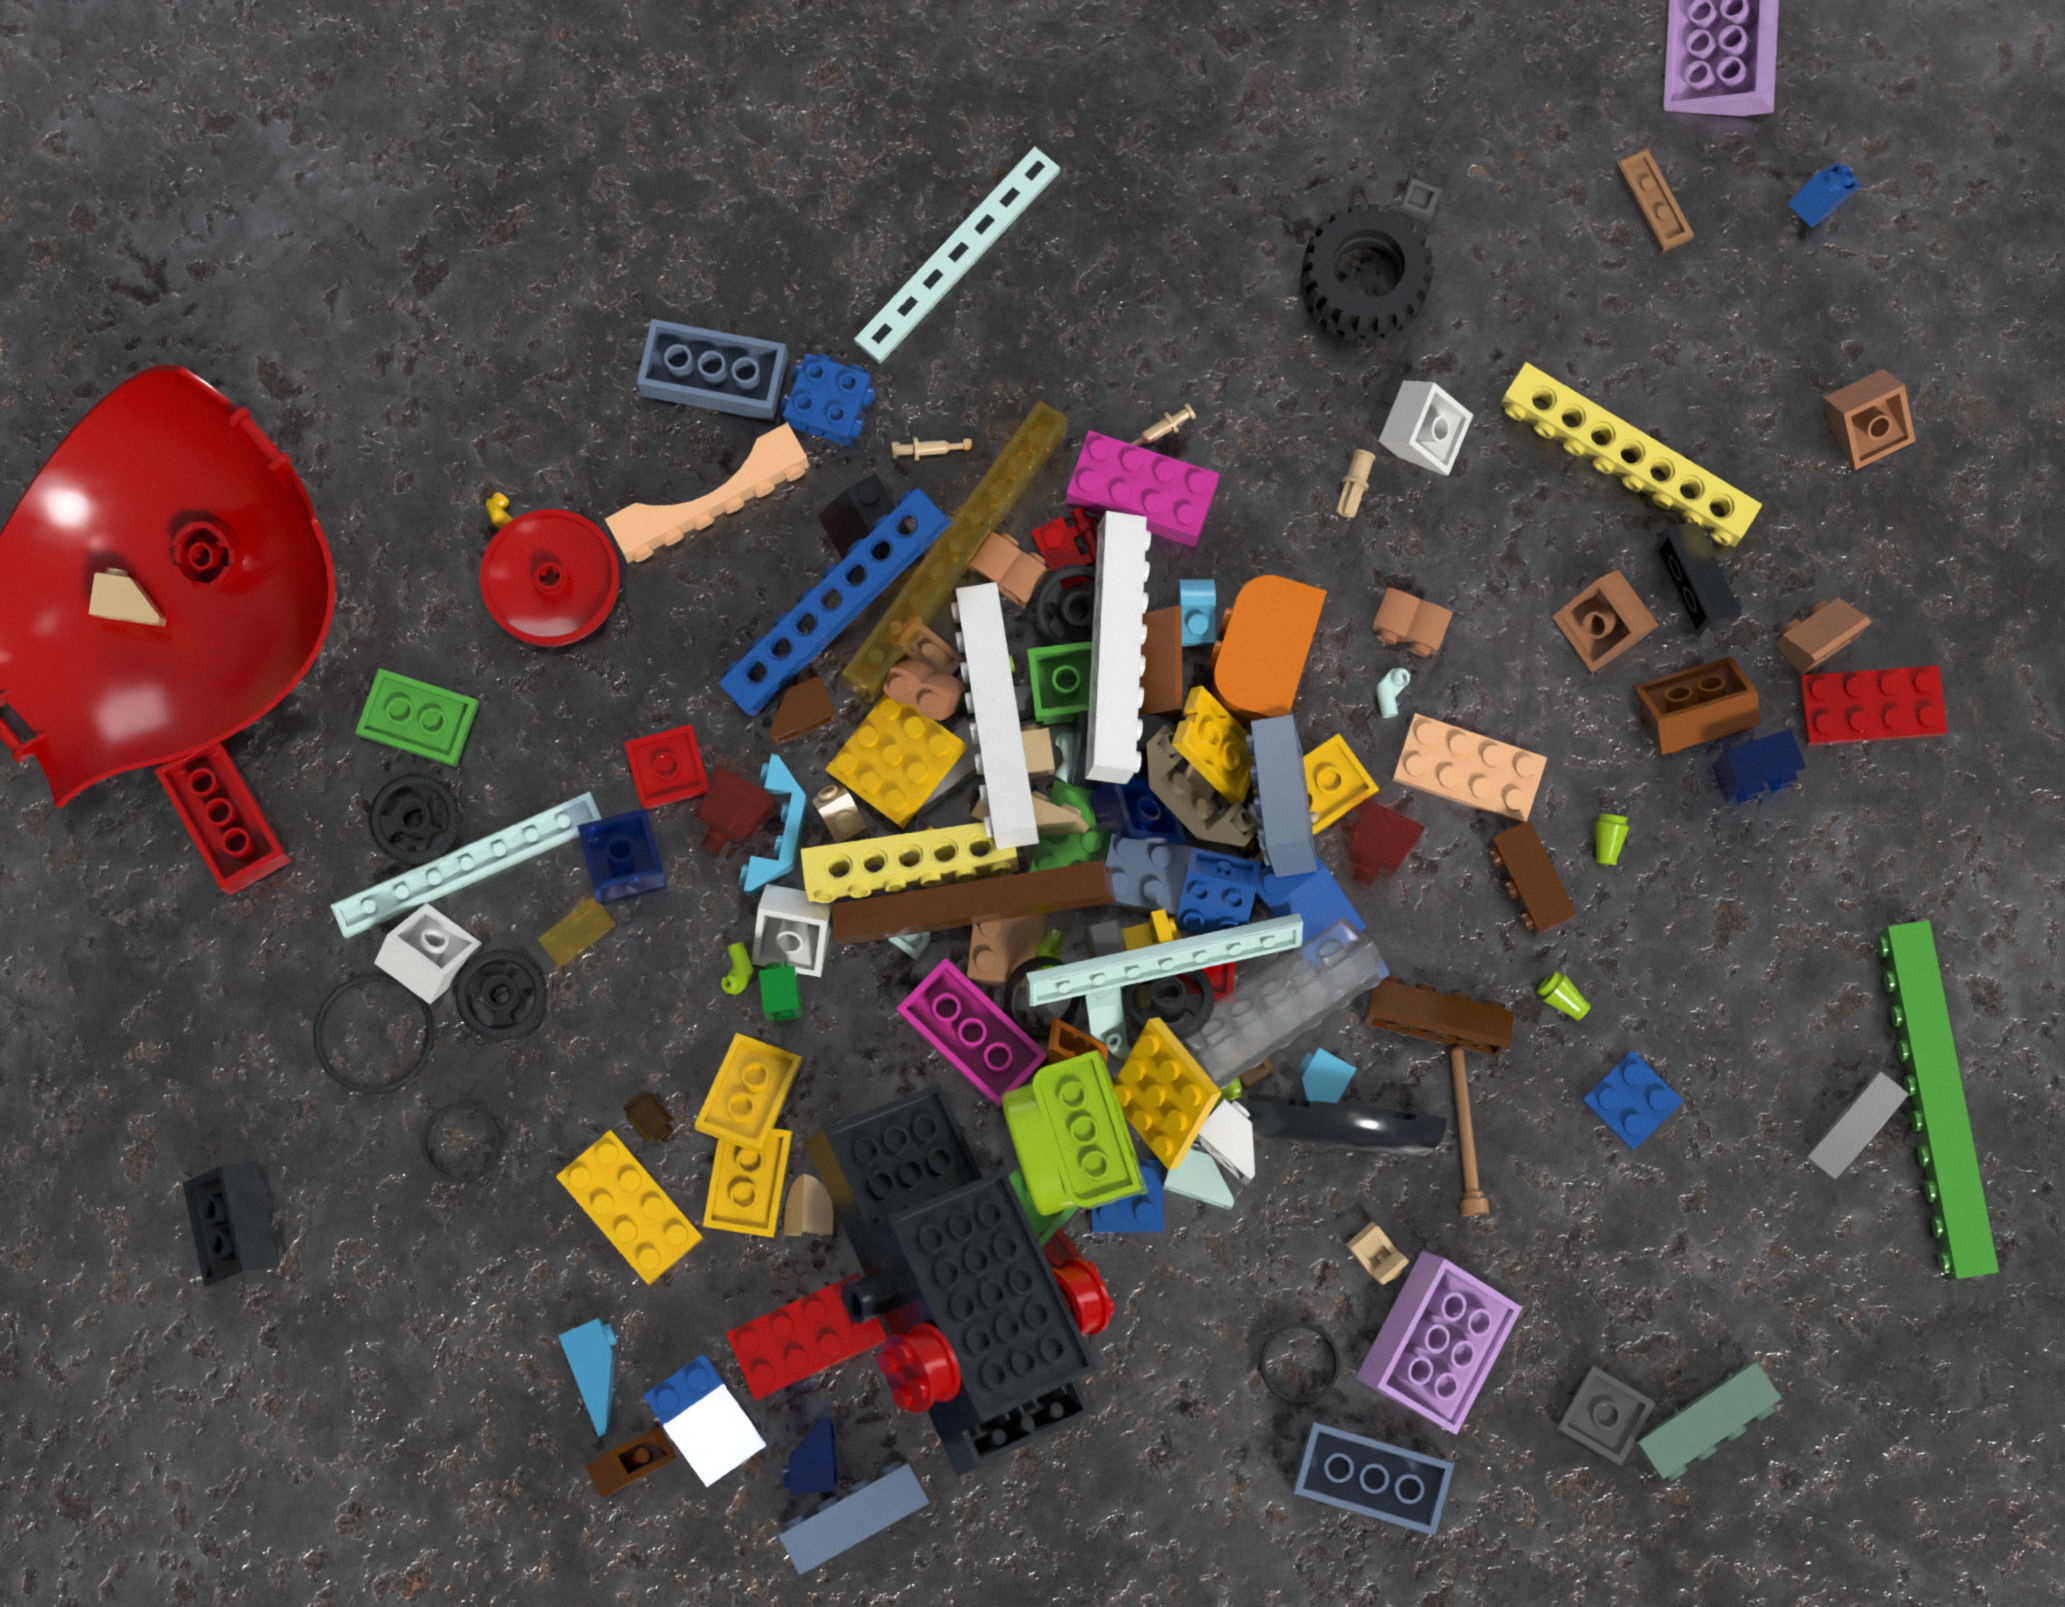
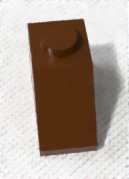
[769,675,838,747]
[585,1426,677,1499]

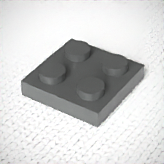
[1556,1365,1656,1466]

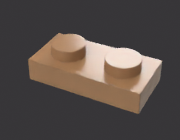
[890,616,965,677]

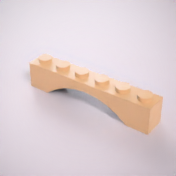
[605,422,809,563]

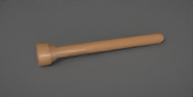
[1450,1046,1489,1217]

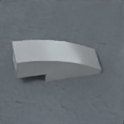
[1806,1071,1909,1180]

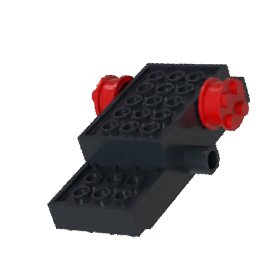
[805,1084,1115,1477]

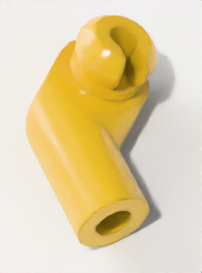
[485,492,513,530]

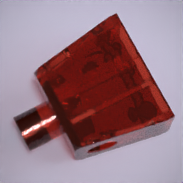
[697,765,778,856]
[1346,799,1425,889]

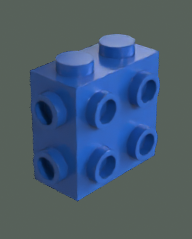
[780,353,876,447]

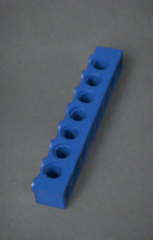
[719,487,953,716]

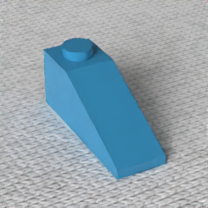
[558,1318,618,1437]

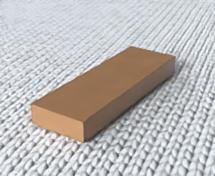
[1616,148,1694,252]

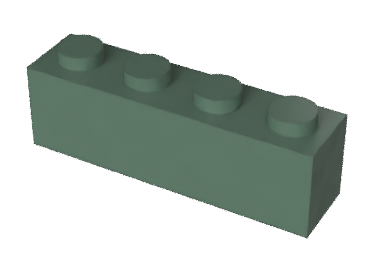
[1633,1362,1782,1482]

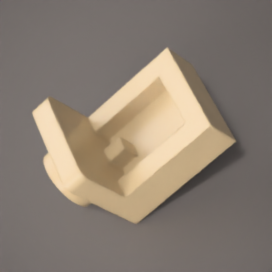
[812,784,867,844]
[1346,1222,1409,1285]

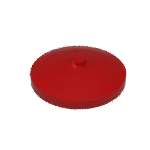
[480,509,620,647]

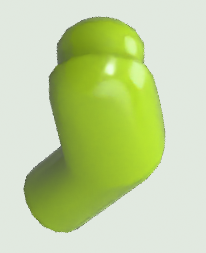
[721,942,753,995]

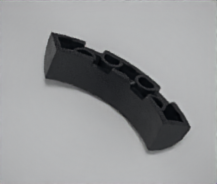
[1248,1093,1447,1157]

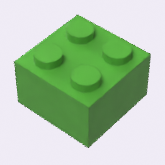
[1027,642,1092,725]

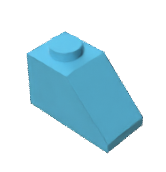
[1298,1048,1356,1105]

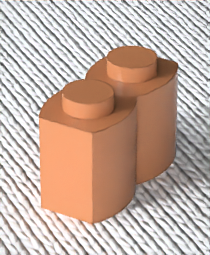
[969,532,1049,609]
[1372,587,1453,657]
[883,659,967,720]

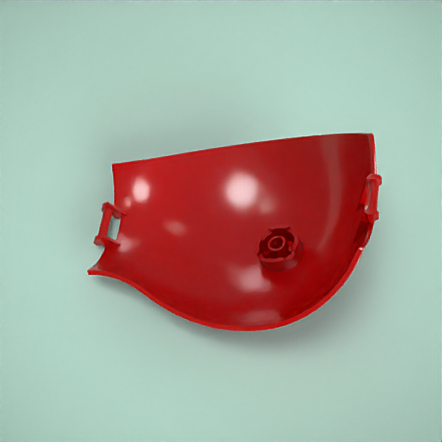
[0,364,336,808]

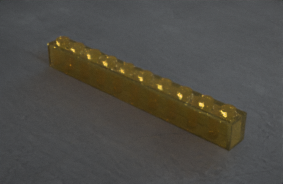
[842,400,1068,703]

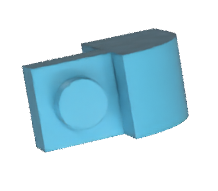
[1178,579,1216,646]

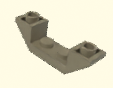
[1146,725,1260,847]

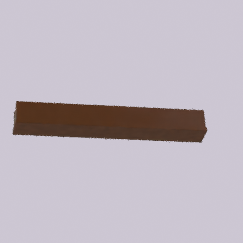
[831,860,1116,945]

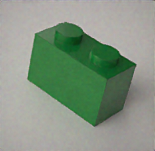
[759,961,803,1022]

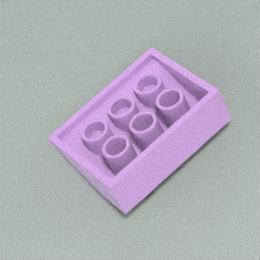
[1664,0,1779,116]
[1356,1251,1522,1435]

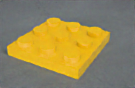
[825,693,968,829]
[1114,1017,1222,1170]

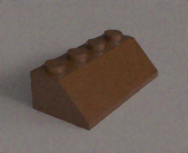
[1362,975,1513,1057]

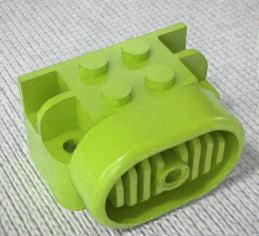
[1002,1050,1149,1216]

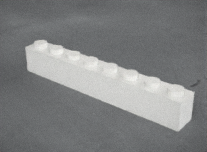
[1085,511,1151,784]
[951,582,1039,850]

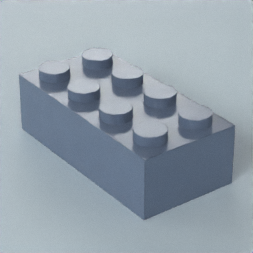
[637,319,789,421]
[1246,714,1318,878]
[1100,829,1249,918]
[1291,1422,1454,1535]
[779,1460,931,1575]

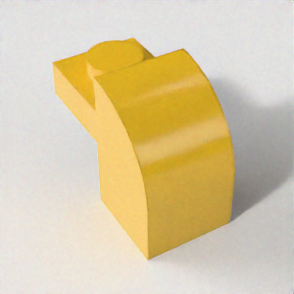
[1121,909,1182,951]

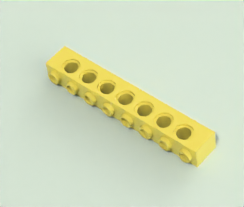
[1500,362,1762,547]

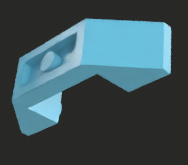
[739,754,808,897]

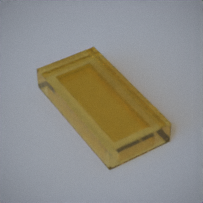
[537,896,616,968]

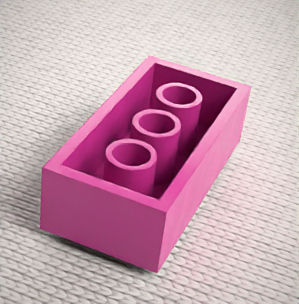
[1066,431,1220,548]
[896,958,1048,1111]

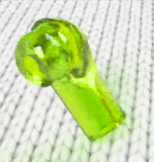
[1035,928,1064,970]

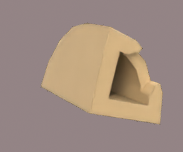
[784,1174,833,1236]

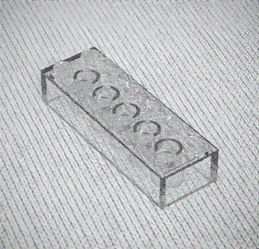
[1179,917,1390,1089]

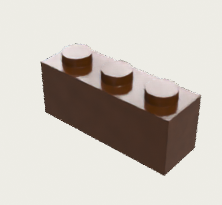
[1487,820,1577,937]

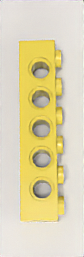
[801,822,1019,903]

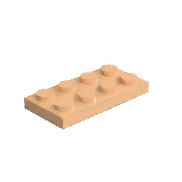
[1392,713,1547,824]

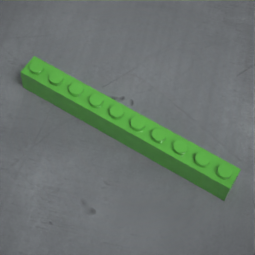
[1877,920,1999,1281]

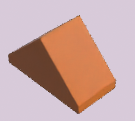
[1048,1018,1108,1065]

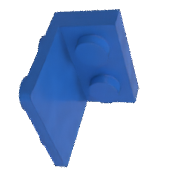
[1175,848,1261,934]

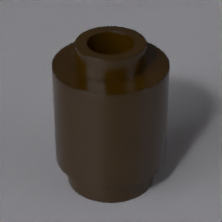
[623,1090,675,1144]

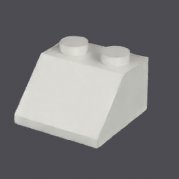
[1379,380,1473,475]
[751,884,835,977]
[374,903,482,1004]
[1195,1099,1255,1186]

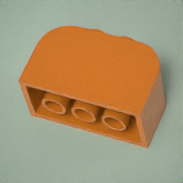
[1208,575,1327,727]

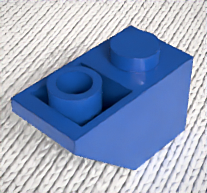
[1788,162,1861,228]

